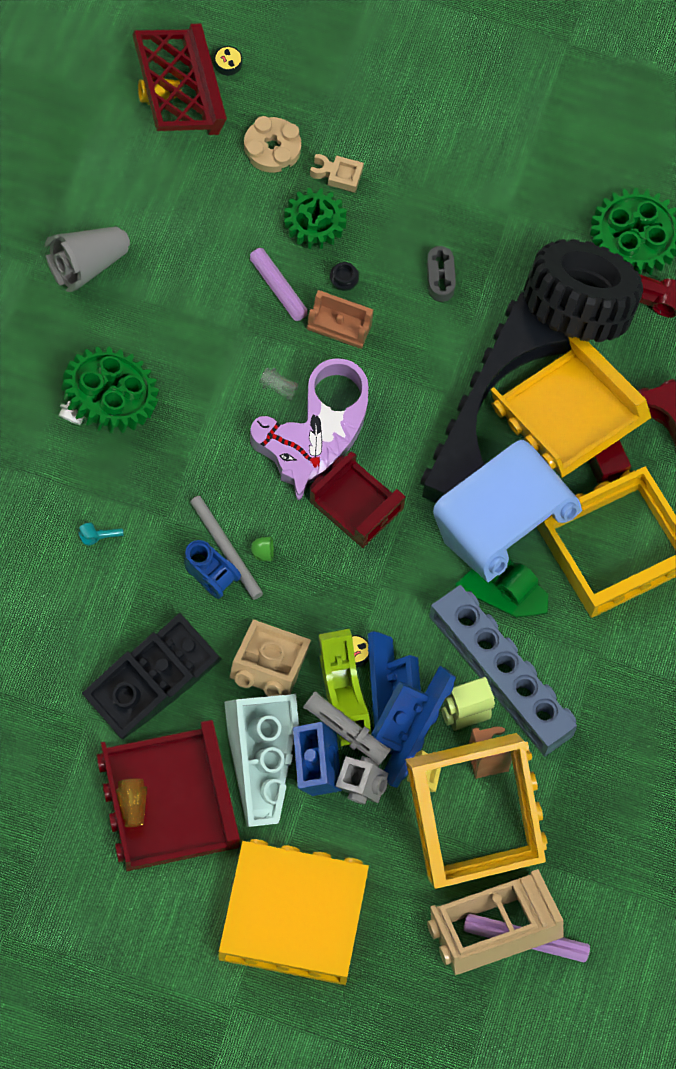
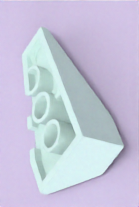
[224,694,299,827]

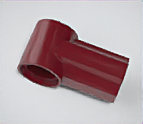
[639,274,676,318]

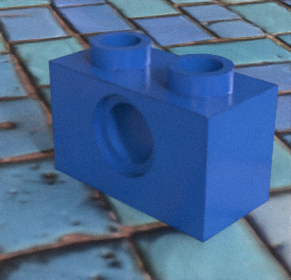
[293,722,342,796]

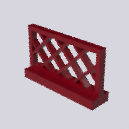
[132,23,227,135]

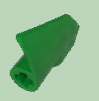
[455,558,548,618]

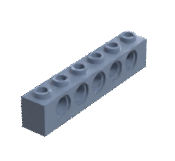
[429,585,577,757]

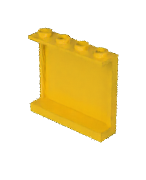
[490,337,651,478]
[219,839,369,985]

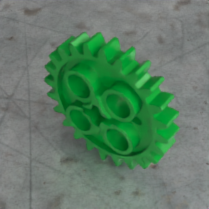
[590,187,676,275]
[61,346,159,433]

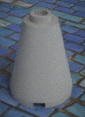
[45,226,130,292]

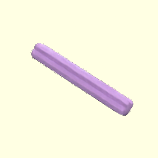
[464,914,590,962]

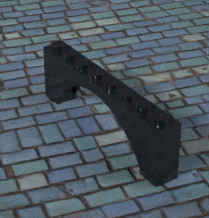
[420,291,572,503]

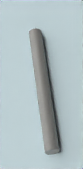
[190,496,263,600]

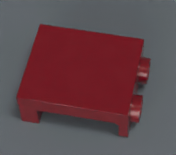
[310,451,406,548]

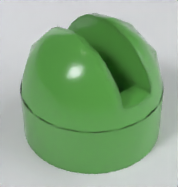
[251,537,274,561]

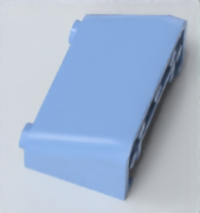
[433,440,583,582]

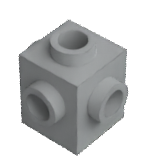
[336,756,389,805]

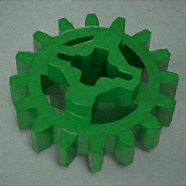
[284,188,347,249]

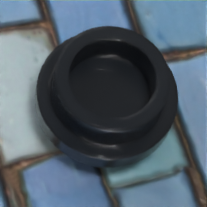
[330,262,359,291]

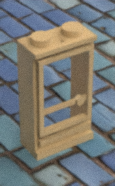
[427,869,564,976]

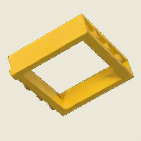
[537,466,676,618]
[405,733,548,889]

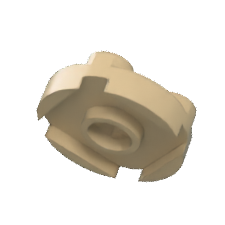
[244,116,301,173]

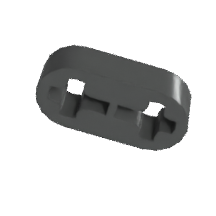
[427,246,456,302]

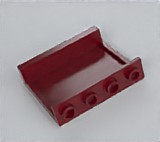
[96,720,240,871]

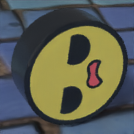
[214,46,242,76]
[352,635,369,668]

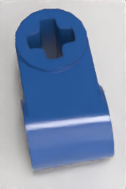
[184,540,241,599]

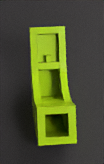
[319,629,371,746]

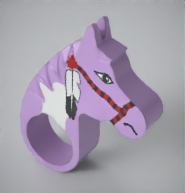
[250,358,368,500]

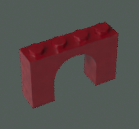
[588,379,676,485]

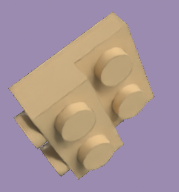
[230,619,311,696]

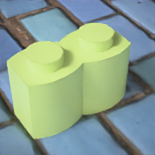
[442,677,495,731]

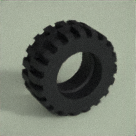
[524,239,643,342]

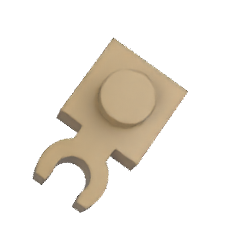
[310,154,364,193]

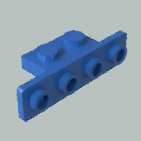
[368,631,421,755]
[371,666,456,788]

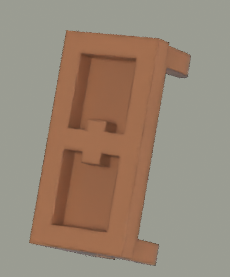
[307,290,374,349]
[469,727,512,779]

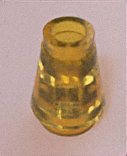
[116,779,147,827]

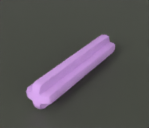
[250,248,307,321]

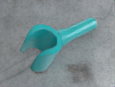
[78,523,123,546]

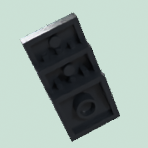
[82,613,222,739]

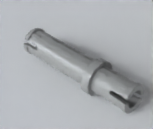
[303,691,391,766]

